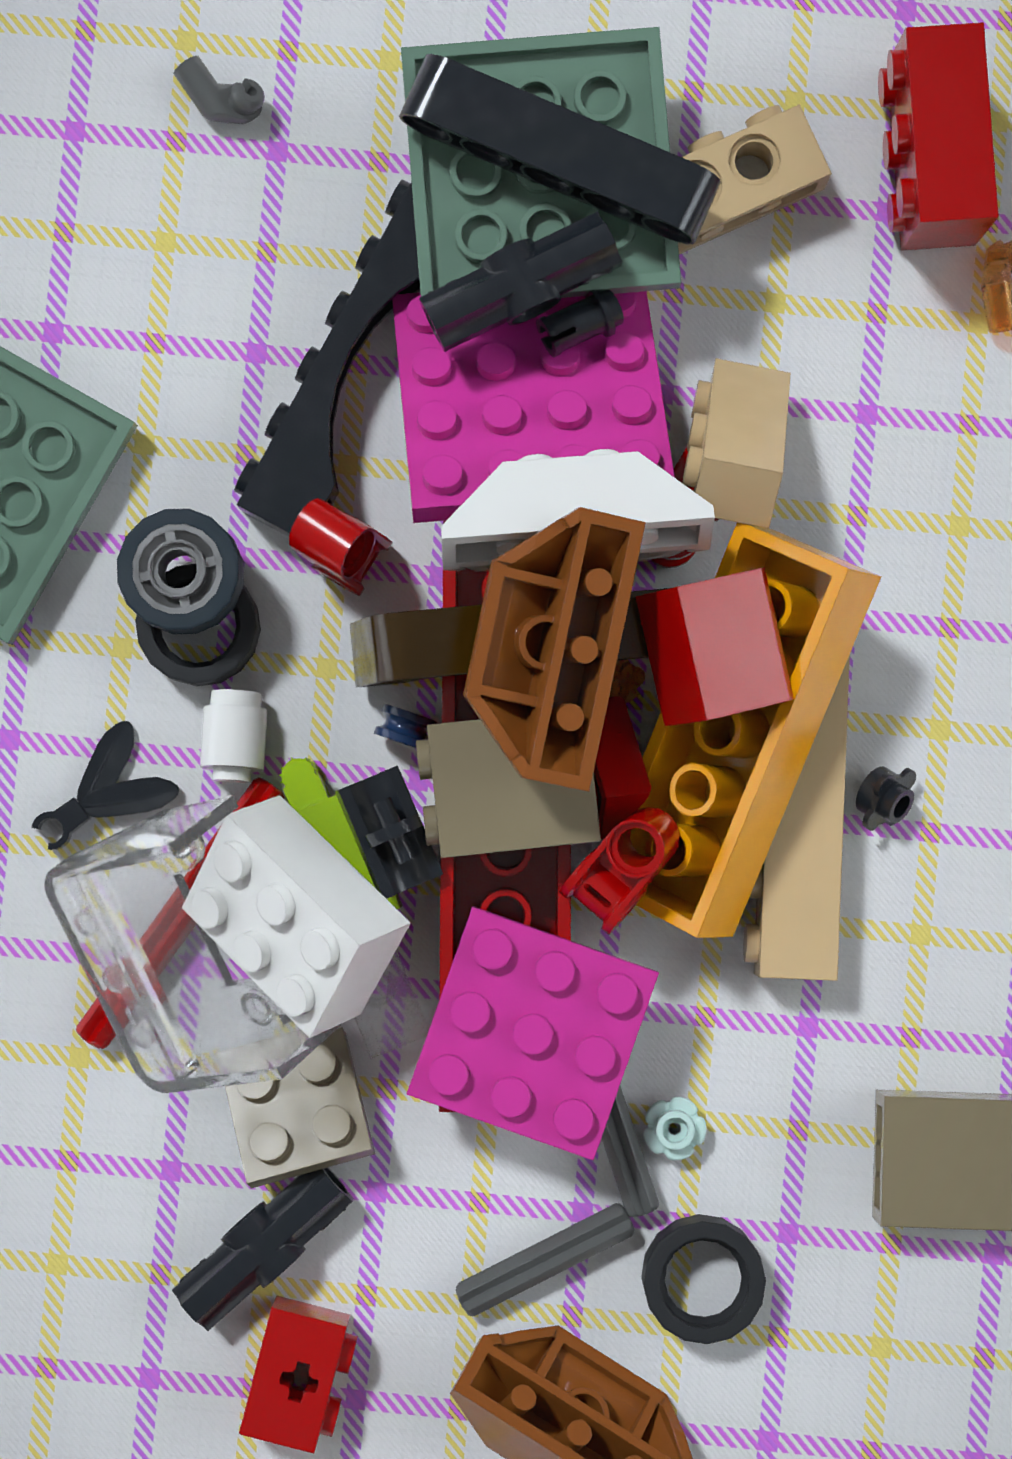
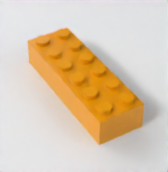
[630,522,882,938]

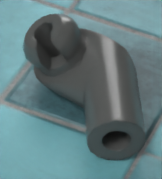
[173,56,265,124]

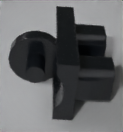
[335,765,443,899]

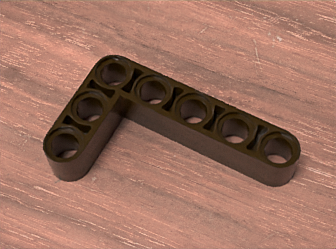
[349,588,669,687]

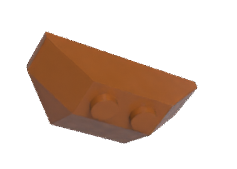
[463,507,646,792]
[450,1325,693,1459]

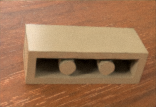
[682,358,791,528]

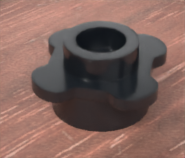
[856,766,916,831]

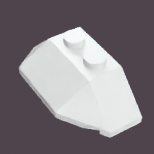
[441,449,715,572]

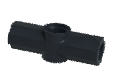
[419,211,622,352]
[172,1168,354,1331]

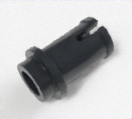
[536,290,624,357]

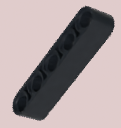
[399,54,721,244]

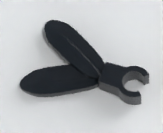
[31,721,179,850]

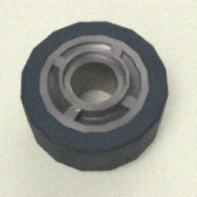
[117,509,244,634]

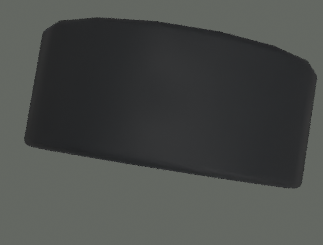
[135,563,261,687]
[641,1214,766,1344]

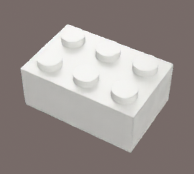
[182,795,411,1038]

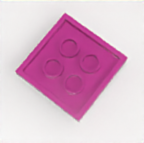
[407,906,659,1161]

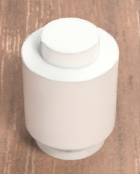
[200,689,267,783]

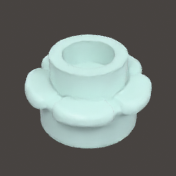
[643,1097,706,1160]

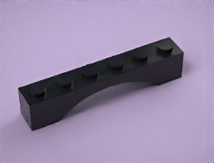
[234,179,420,537]

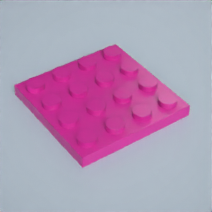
[392,291,675,523]

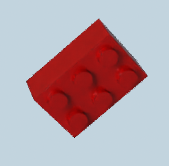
[878,22,999,251]

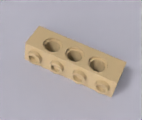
[678,104,832,254]

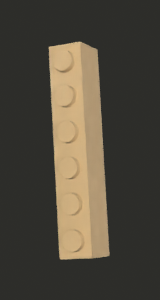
[743,655,850,981]

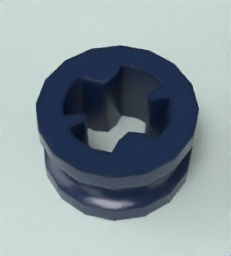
[374,703,437,748]

